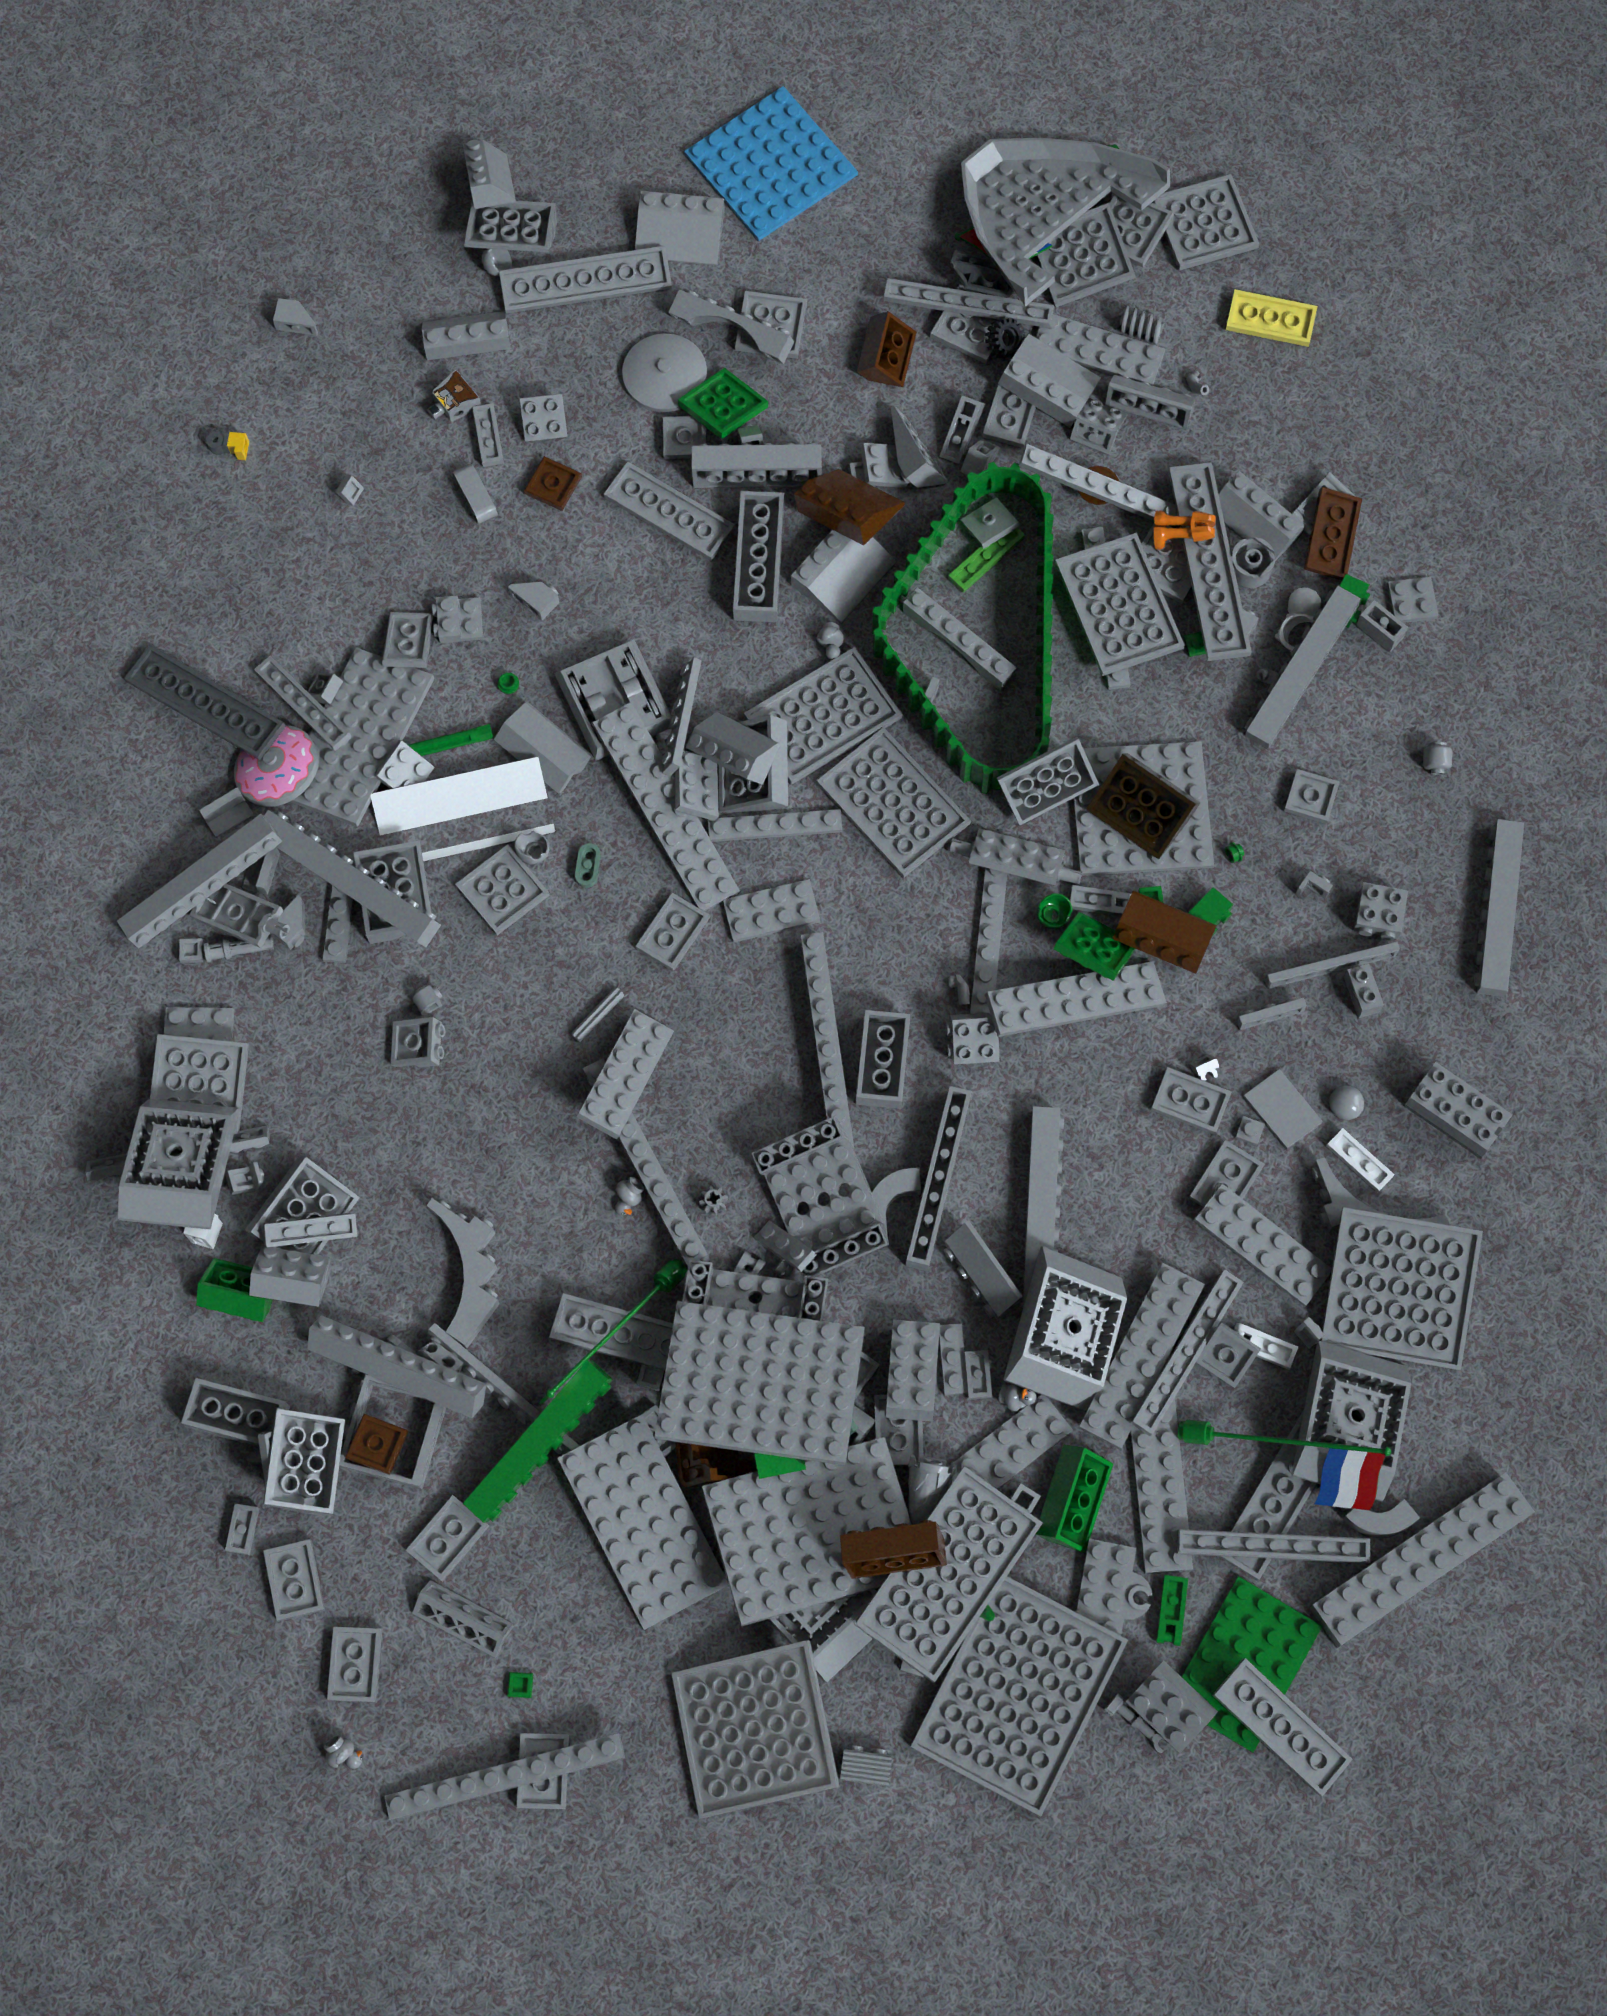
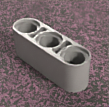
[452,463,498,524]

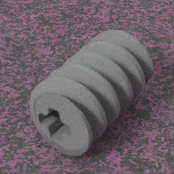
[1117,305,1165,344]

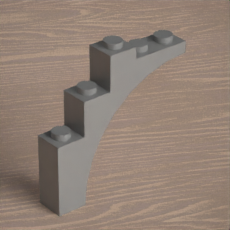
[1311,1157,1449,1232]
[427,1198,500,1349]

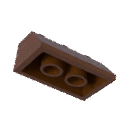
[857,311,917,387]

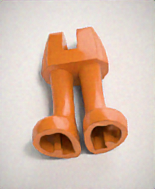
[1154,510,1216,550]

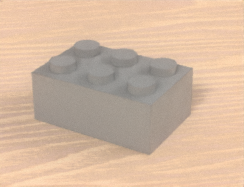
[249,1246,330,1307]
[1126,1660,1218,1753]

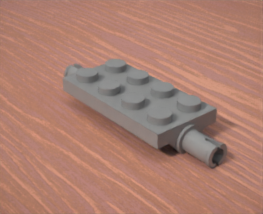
[949,828,1083,885]
[189,884,290,948]

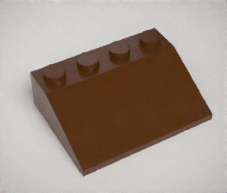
[794,469,905,546]

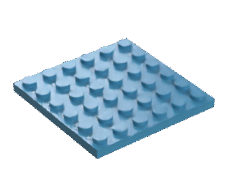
[684,86,858,241]

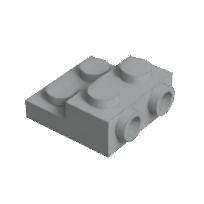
[432,595,484,643]
[391,1017,445,1068]

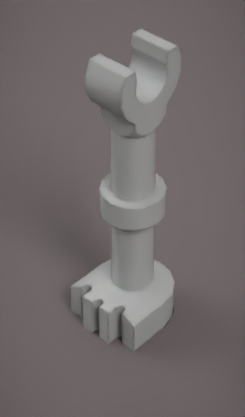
[1104,1693,1169,1753]

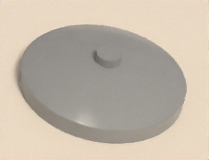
[622,334,707,412]

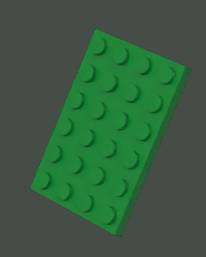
[1182,1576,1322,1753]

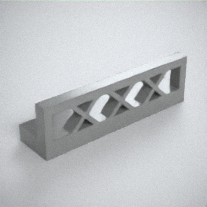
[412,1580,513,1658]

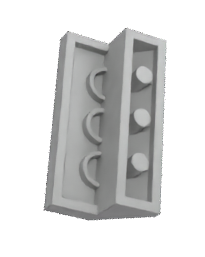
[494,702,592,794]

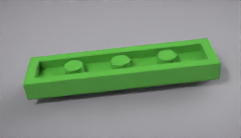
[948,528,1025,593]

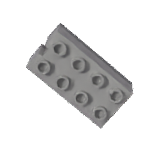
[1404,1062,1513,1159]

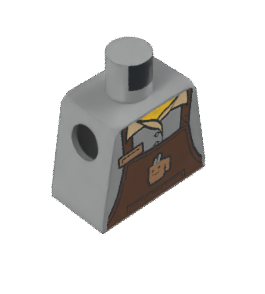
[427,370,481,422]

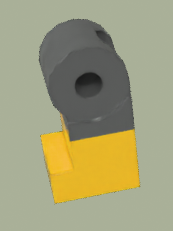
[206,431,249,460]

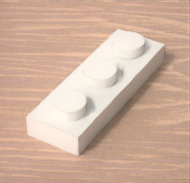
[1326,1128,1394,1193]

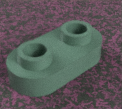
[575,843,601,888]

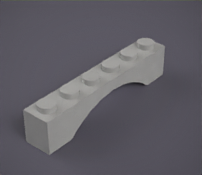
[668,290,794,364]
[903,587,1017,692]

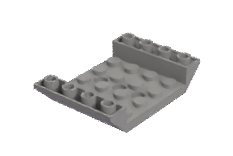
[751,1116,889,1281]
[682,1259,828,1321]

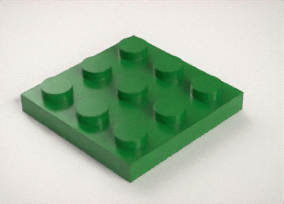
[678,368,768,439]
[1054,912,1136,981]

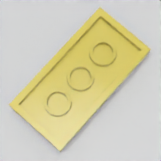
[1226,289,1318,347]

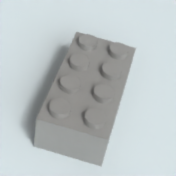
[856,1010,911,1109]
[885,1320,940,1422]
[181,1378,290,1447]

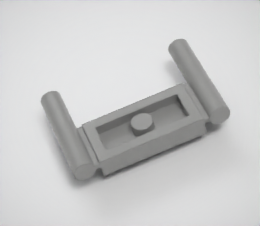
[1292,472,1355,536]

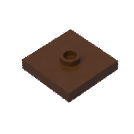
[524,456,582,511]
[345,1414,408,1475]

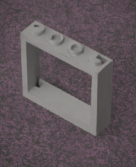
[339,1374,446,1489]

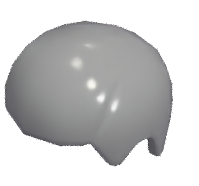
[482,248,512,277]
[515,831,550,864]
[1329,1085,1364,1120]

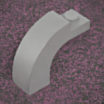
[872,1168,921,1232]
[1339,1499,1420,1537]

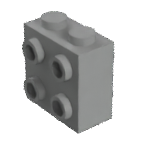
[1353,882,1408,941]
[946,1012,1000,1065]

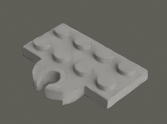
[1076,1539,1152,1636]

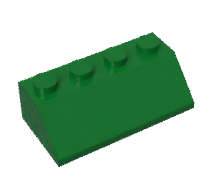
[1035,1444,1113,1553]

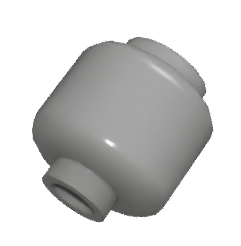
[1423,742,1452,775]

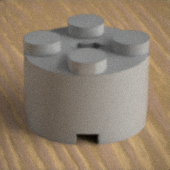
[1231,537,1275,589]

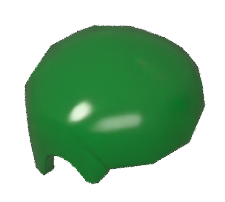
[1037,893,1073,929]

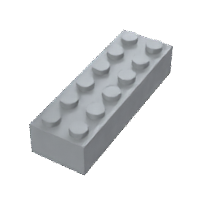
[692,442,822,488]
[733,491,784,622]

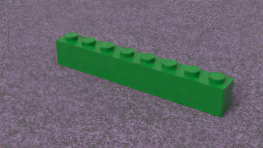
[463,1360,613,1523]

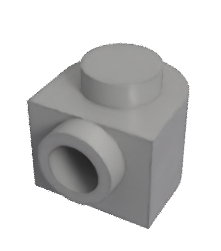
[412,985,443,1015]

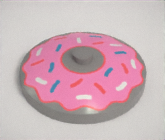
[234,725,319,807]

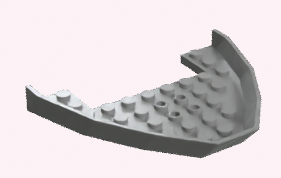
[961,138,1170,307]

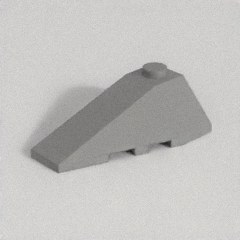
[891,406,948,488]

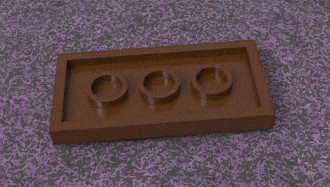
[1304,487,1362,581]

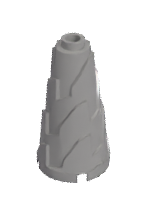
[907,1455,957,1525]

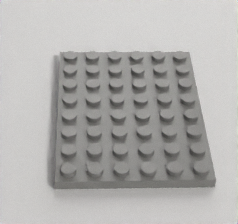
[655,1301,865,1465]
[702,1437,912,1626]
[911,1576,1128,1816]

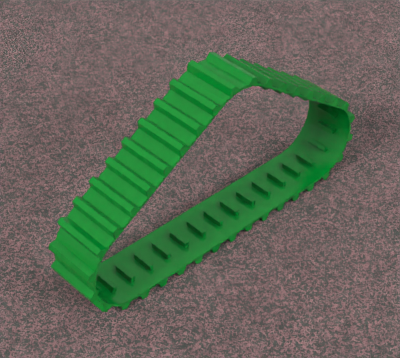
[872,462,1054,794]

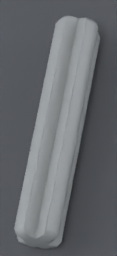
[572,987,624,1042]

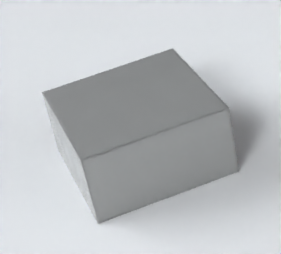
[307,672,343,704]

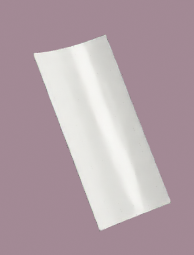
[371,757,555,861]

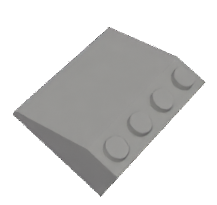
[635,191,725,266]
[464,198,557,252]
[998,334,1101,428]
[791,530,896,623]
[719,715,788,812]
[997,737,1099,825]
[353,841,432,944]
[245,1156,360,1255]
[263,1409,345,1516]

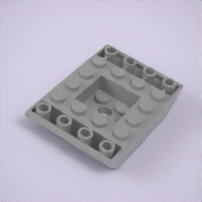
[118,1099,240,1230]
[1004,1246,1127,1411]
[1291,1341,1411,1502]
[768,1589,877,1683]

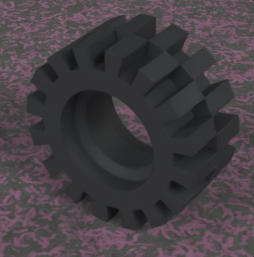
[985,318,1026,359]

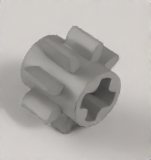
[699,1185,728,1216]

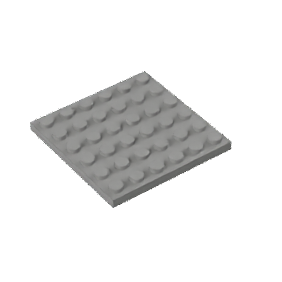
[1073,741,1214,876]
[1321,1207,1483,1370]
[672,1640,840,1819]

